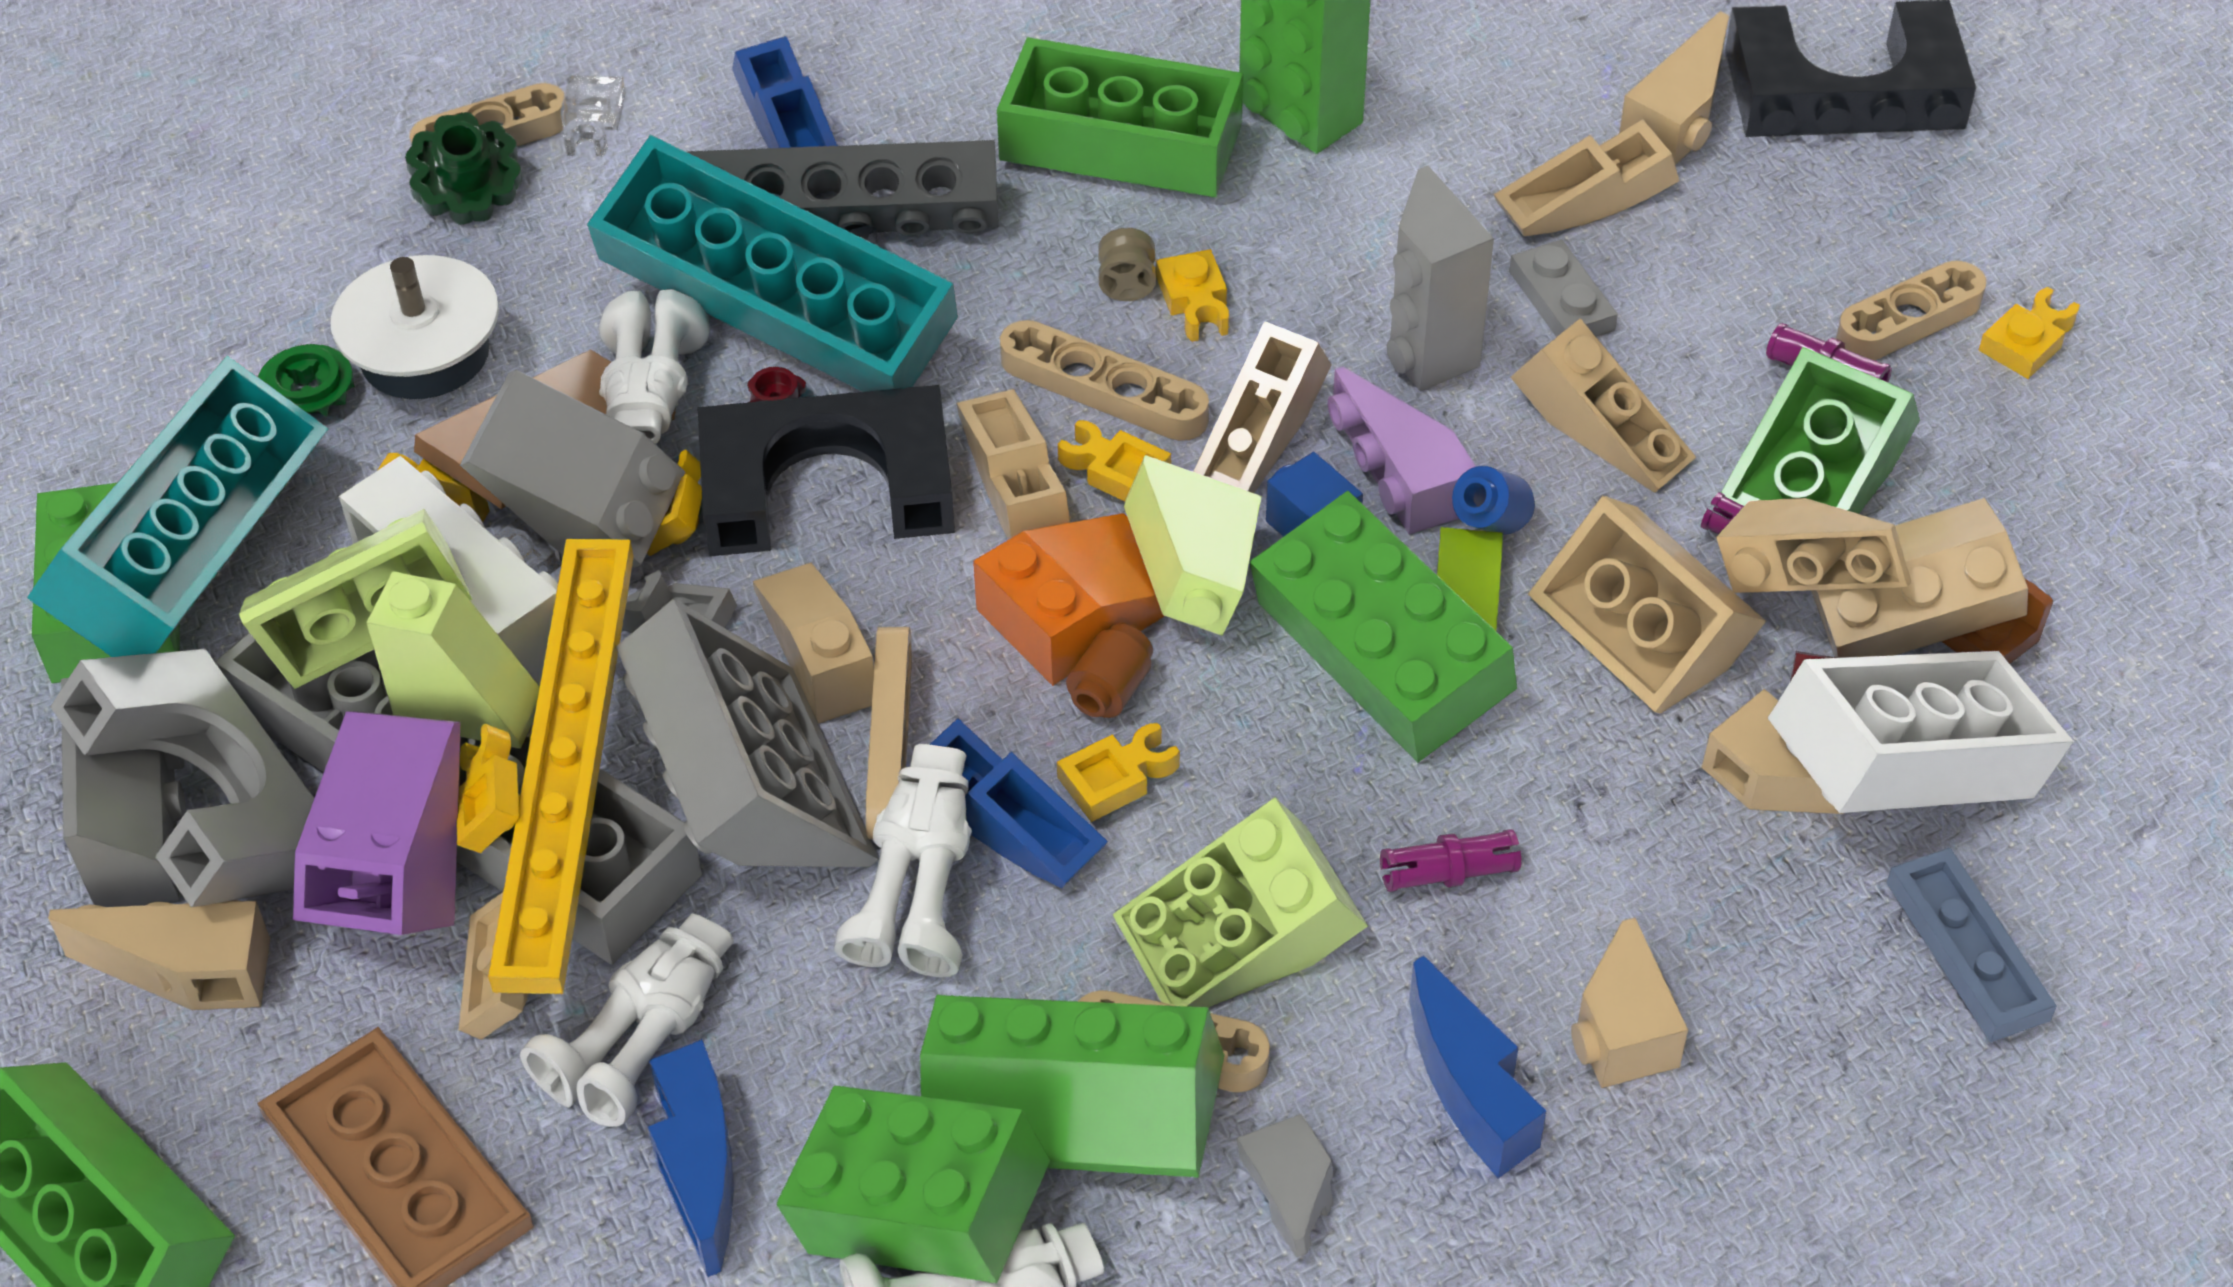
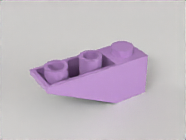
[1328,367,1476,535]

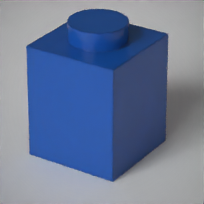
[1266,451,1363,537]

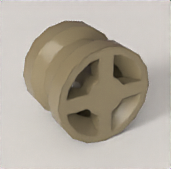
[1098,228,1156,301]

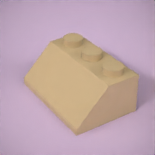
[1528,495,1766,714]
[1811,498,2028,658]

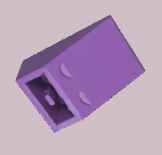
[293,711,461,935]

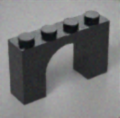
[1725,0,1976,137]
[697,385,955,557]

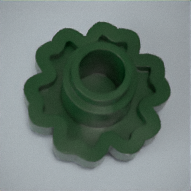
[405,112,522,225]

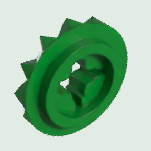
[258,344,355,417]

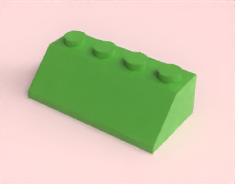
[920,995,1225,1178]
[0,1062,235,1287]

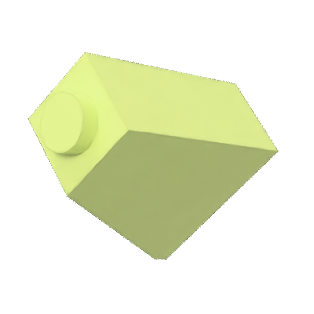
[1124,455,1262,636]
[366,571,540,749]

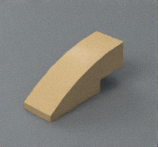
[1494,119,1679,237]
[957,389,1070,540]

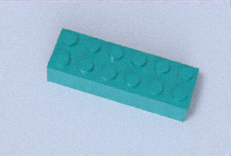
[587,134,958,392]
[27,355,329,657]

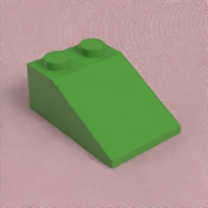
[1721,347,1920,514]

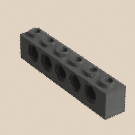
[686,140,999,236]

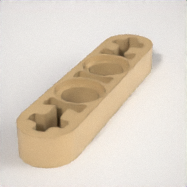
[1000,320,1209,441]
[866,627,912,840]

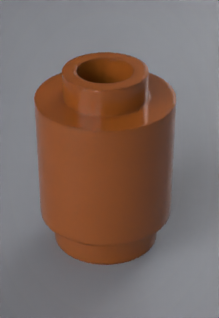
[1066,623,1153,718]

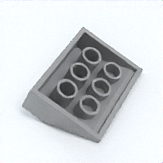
[616,599,879,867]

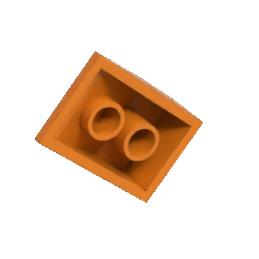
[973,513,1165,686]

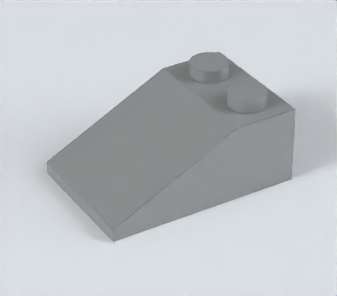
[460,370,685,568]

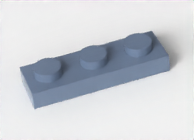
[1886,847,2057,1043]

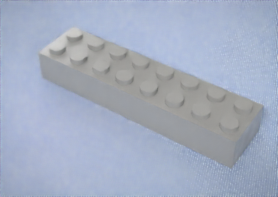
[215,633,702,965]

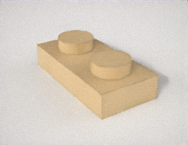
[459,892,528,1040]

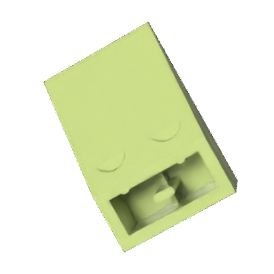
[1112,797,1368,1007]

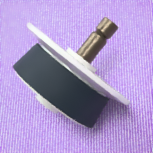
[330,255,499,399]

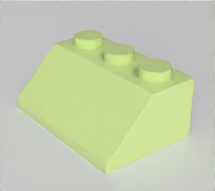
[239,509,473,689]

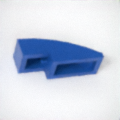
[732,36,837,148]
[929,718,1108,889]
[1409,955,1546,1179]
[648,1039,734,1278]

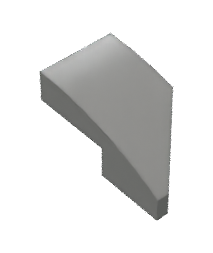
[622,570,737,633]
[1236,1114,1334,1258]

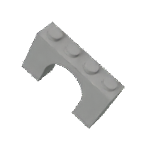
[50,649,314,908]

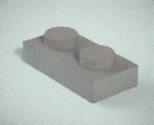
[1509,239,1618,337]

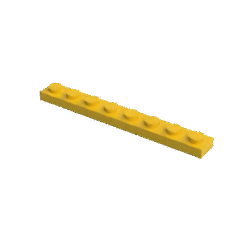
[488,539,634,994]

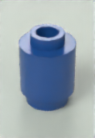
[1452,466,1535,535]

